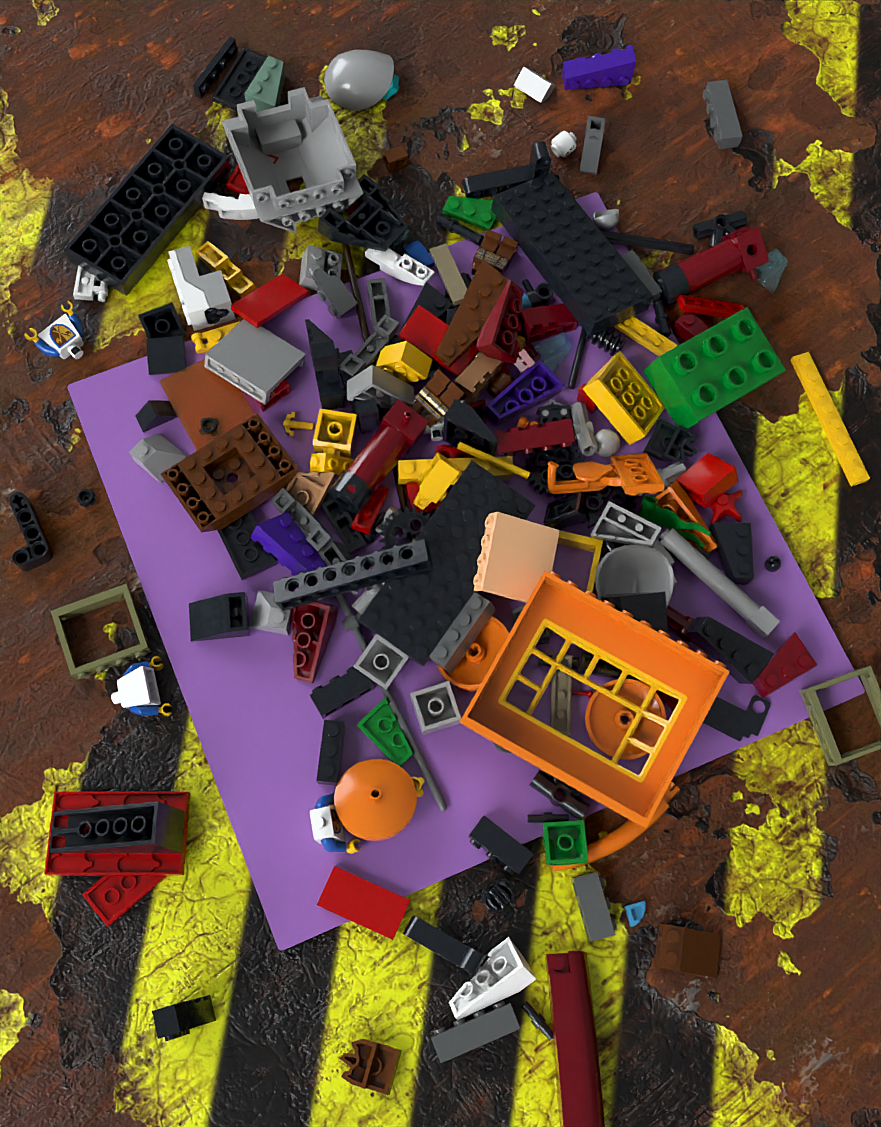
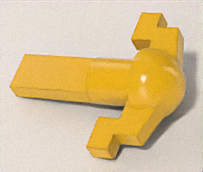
[283,412,313,437]

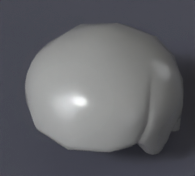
[593,209,619,230]
[594,429,620,457]

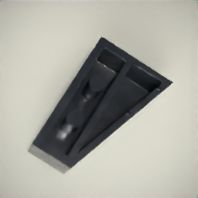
[402,282,453,329]
[708,522,754,585]

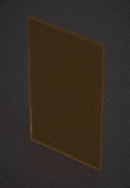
[159,359,254,450]

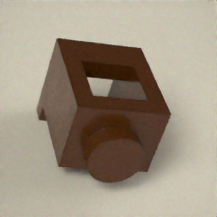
[382,145,410,173]

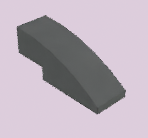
[367,278,391,331]

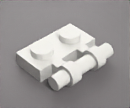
[73,266,109,302]

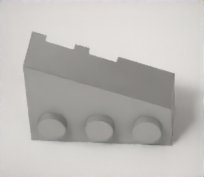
[347,365,414,410]
[591,501,662,548]

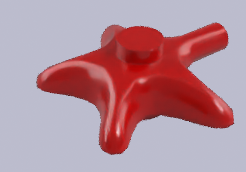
[695,490,743,525]

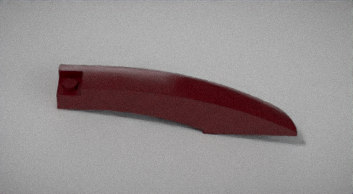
[545,951,605,1127]

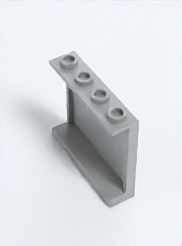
[204,319,306,405]

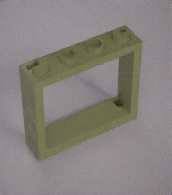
[51,584,152,680]
[799,666,881,766]

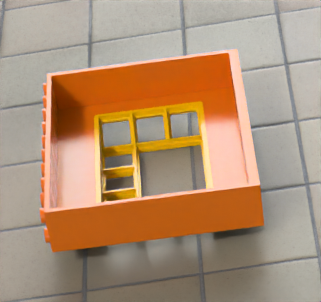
[460,571,730,828]

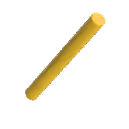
[457,442,530,479]

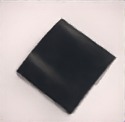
[146,336,187,375]

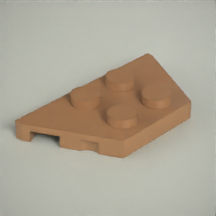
[286,472,337,517]

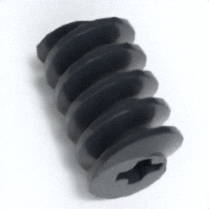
[585,328,627,356]

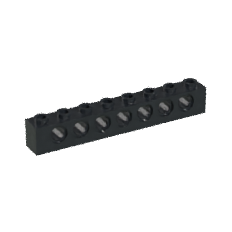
[273,539,434,611]

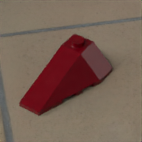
[475,280,523,364]
[672,312,714,342]
[290,601,339,683]

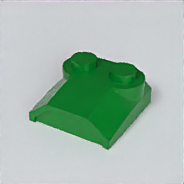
[542,820,588,866]

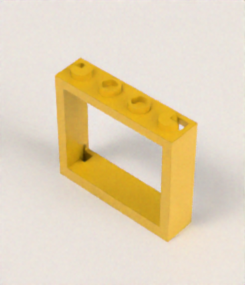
[557,531,603,592]

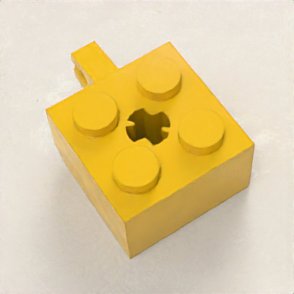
[376,341,432,383]
[313,409,358,457]
[414,452,460,510]

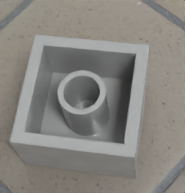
[410,681,461,735]

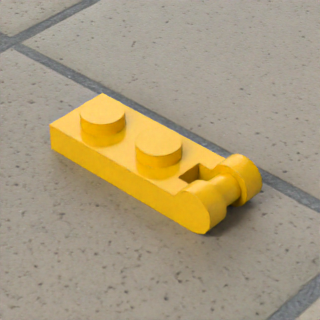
[191,321,240,354]

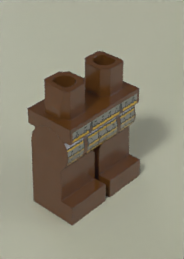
[471,229,519,275]
[411,369,467,428]

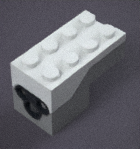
[167,246,236,331]

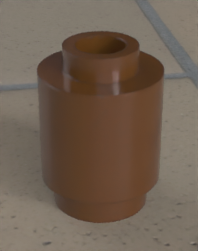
[487,372,514,398]

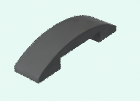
[339,314,400,377]
[271,488,332,552]

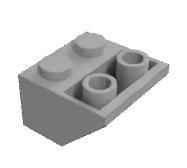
[299,245,342,291]

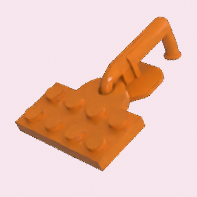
[547,453,665,495]

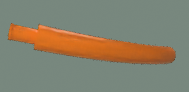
[552,782,680,871]

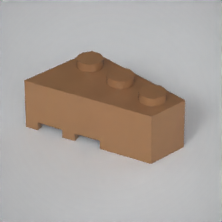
[454,351,504,404]

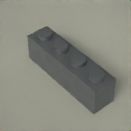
[703,80,743,149]
[429,592,496,674]
[431,1000,520,1063]

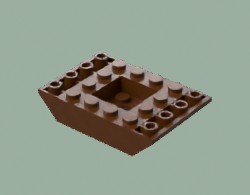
[161,413,299,533]

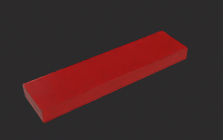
[677,295,745,318]

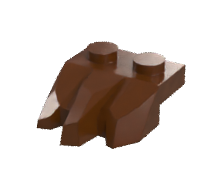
[340,1039,402,1095]

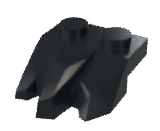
[643,419,698,462]

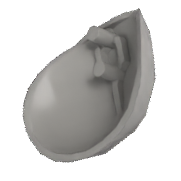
[324,50,394,111]
[595,545,674,606]

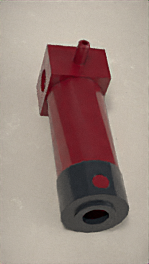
[653,227,770,305]
[328,399,429,514]

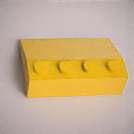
[583,351,665,445]

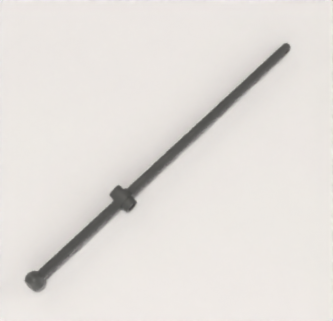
[316,550,447,811]

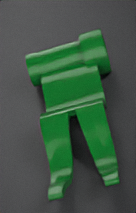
[638,495,711,548]

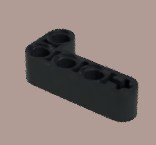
[9,492,53,571]
[403,915,485,976]

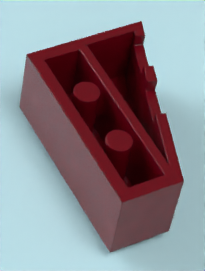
[519,303,578,345]
[752,632,817,698]

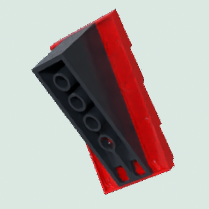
[44,792,190,876]

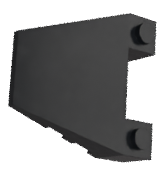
[318,174,408,252]
[305,319,347,410]

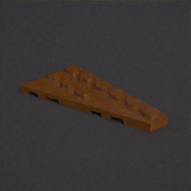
[436,259,524,368]

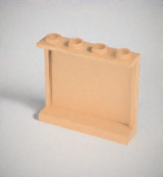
[473,512,560,603]

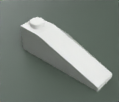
[449,937,536,1020]

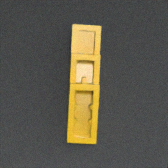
[195,241,256,298]

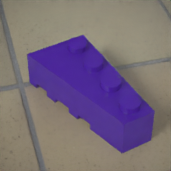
[562,45,636,90]
[483,359,565,426]
[250,512,327,586]

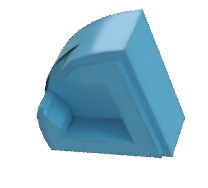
[624,901,646,927]

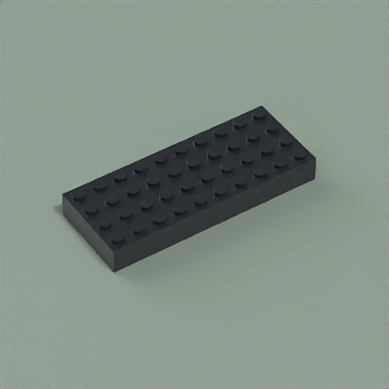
[64,124,231,296]
[491,172,653,337]
[357,460,536,667]

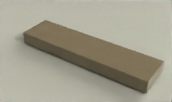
[430,244,467,306]
[550,655,572,736]

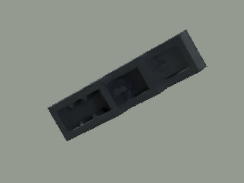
[320,491,367,553]

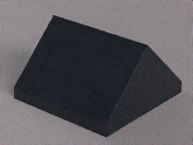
[138,302,186,339]
[543,491,590,530]

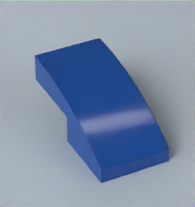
[402,241,434,268]

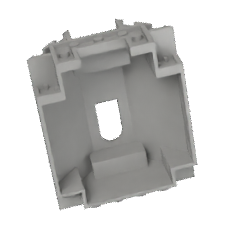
[222,87,363,234]

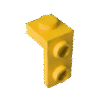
[309,453,354,476]

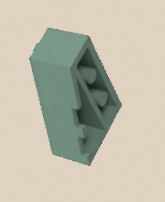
[245,55,285,112]

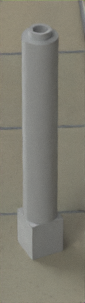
[659,528,780,638]

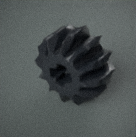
[480,877,516,913]

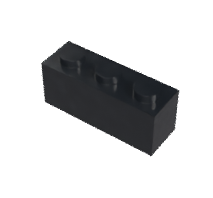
[310,666,374,719]
[316,720,346,786]
[468,815,533,876]

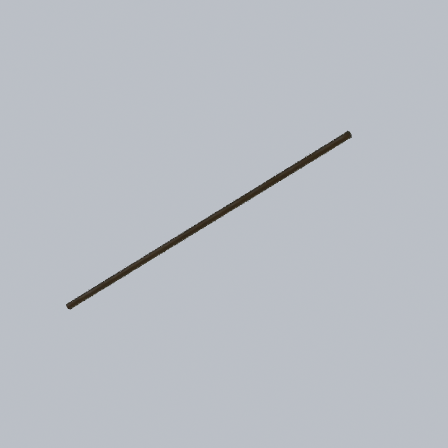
[341,214,415,543]

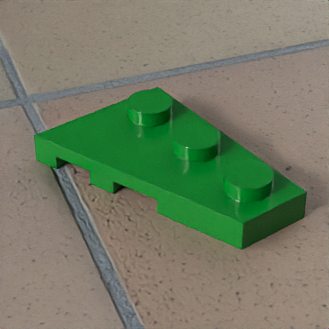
[442,196,497,231]
[357,697,413,767]

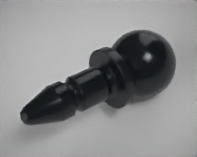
[361,511,386,543]

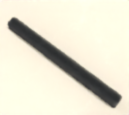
[600,230,694,255]

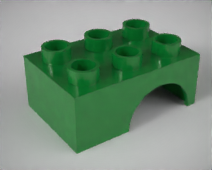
[643,307,786,429]

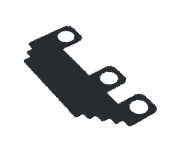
[677,695,770,741]

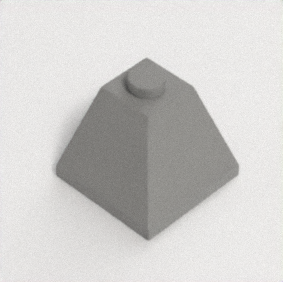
[129,434,187,483]
[250,590,292,635]
[353,634,409,689]

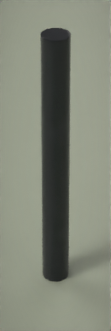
[567,328,587,389]

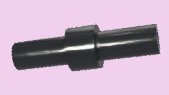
[527,812,569,823]
[521,1001,553,1041]

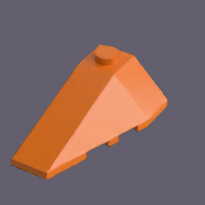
[654,480,718,553]

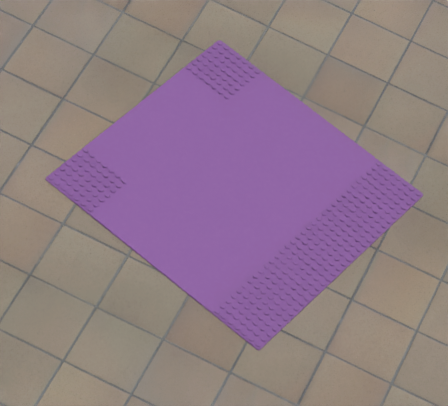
[68,192,865,951]

